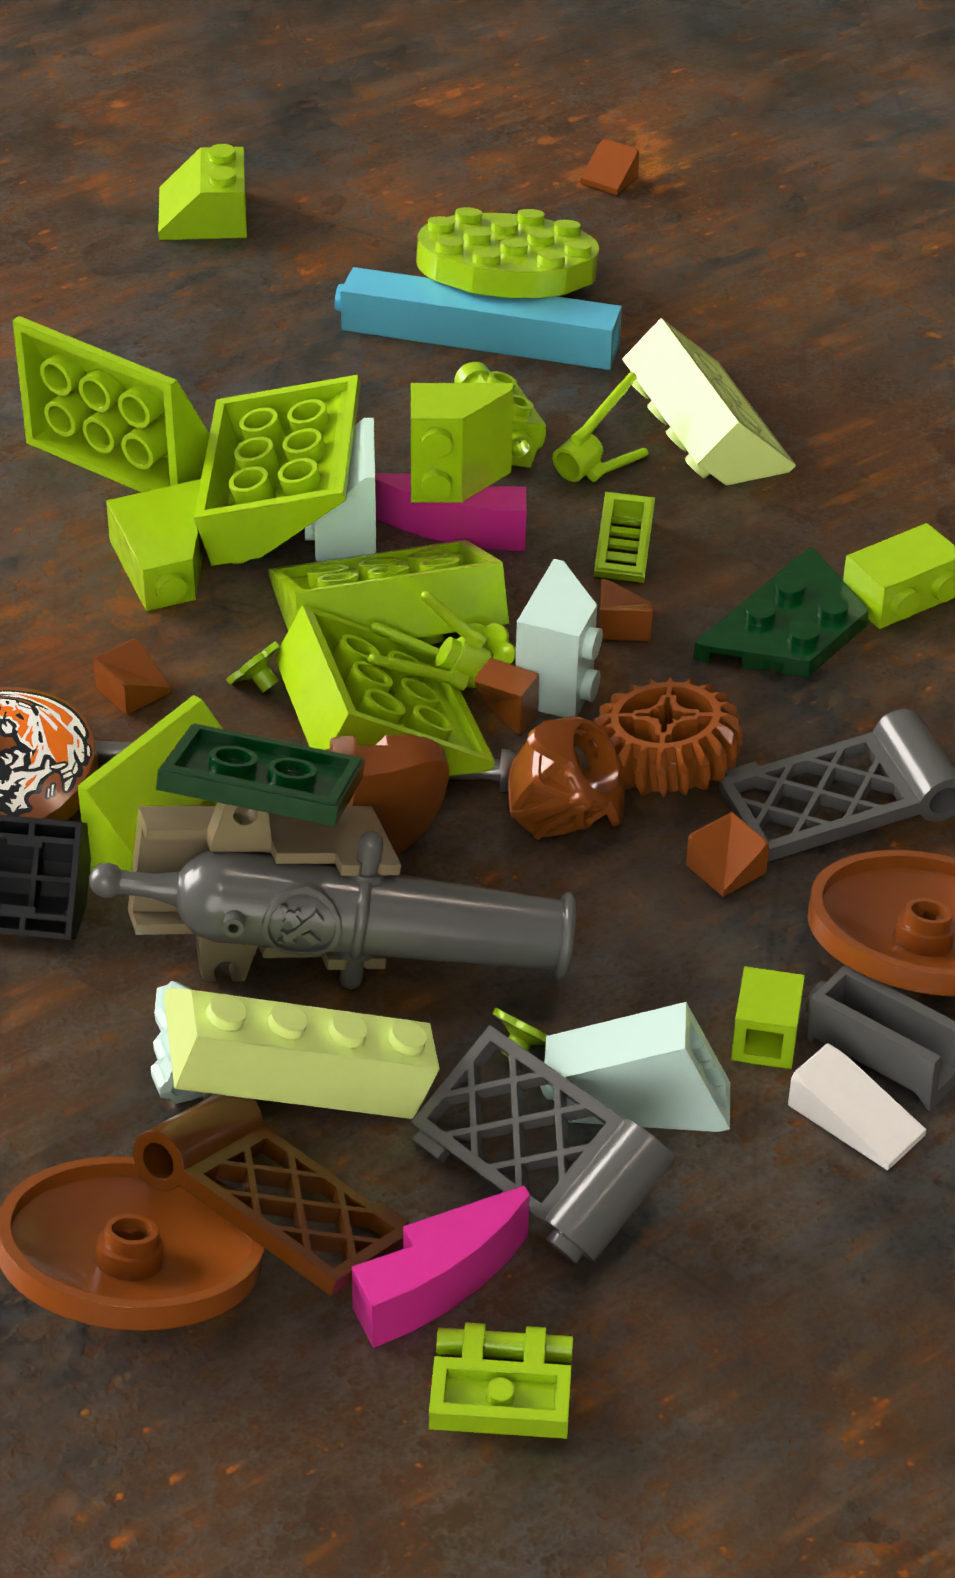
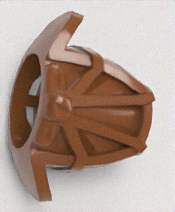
[508,717,625,840]

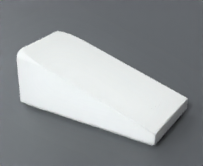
[788,1043,926,1171]

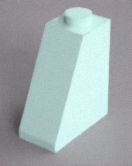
[540,1002,731,1132]

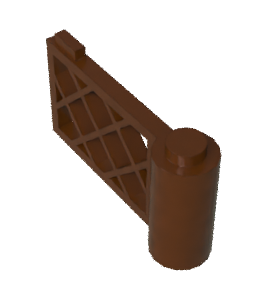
[133,1094,409,1296]

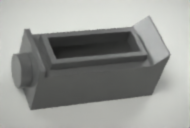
[806,965,955,1112]

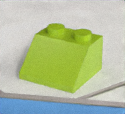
[158,144,247,240]
[411,383,513,503]

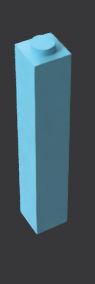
[334,267,622,370]

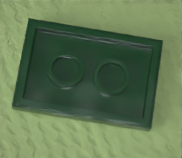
[156,724,365,826]

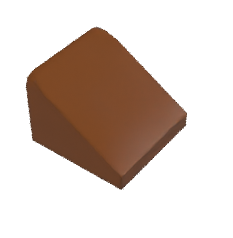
[580,139,640,196]

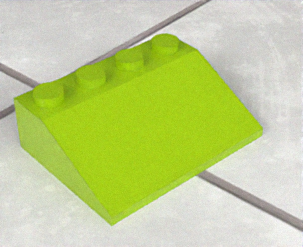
[13,316,210,492]
[194,374,361,566]
[268,539,509,644]
[274,604,496,776]

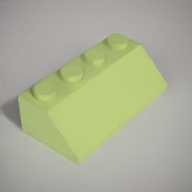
[622,318,796,486]
[164,988,440,1119]

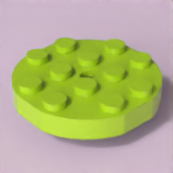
[416,207,599,298]

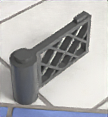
[719,709,955,862]
[411,1025,676,1264]

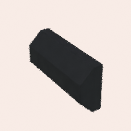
[0,815,91,940]

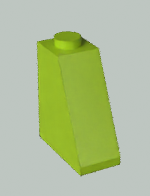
[106,479,205,611]

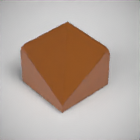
[599,579,653,642]
[93,639,171,715]
[475,658,539,736]
[686,812,769,897]

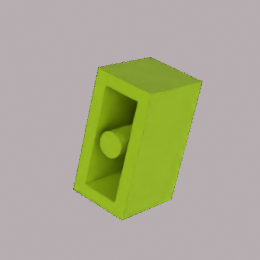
[843,523,955,629]

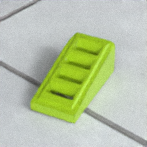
[593,491,655,583]

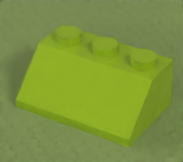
[78,695,223,873]

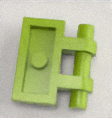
[429,1322,573,1439]

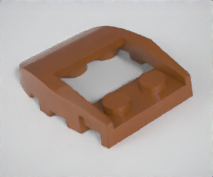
[326,735,449,855]

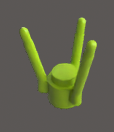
[552,372,649,482]
[368,591,492,691]

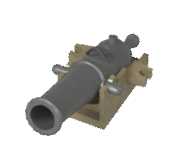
[89,802,577,990]

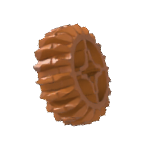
[593,677,743,798]

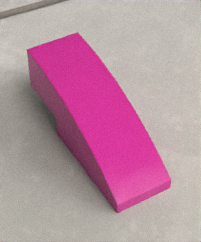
[375,473,527,551]
[352,1186,530,1348]

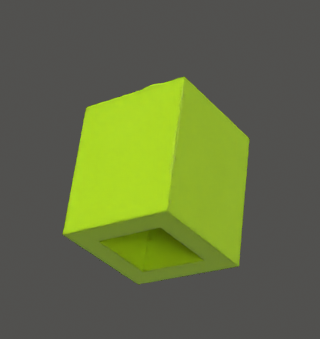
[731,966,805,1069]

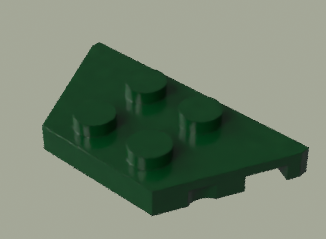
[693,547,869,677]

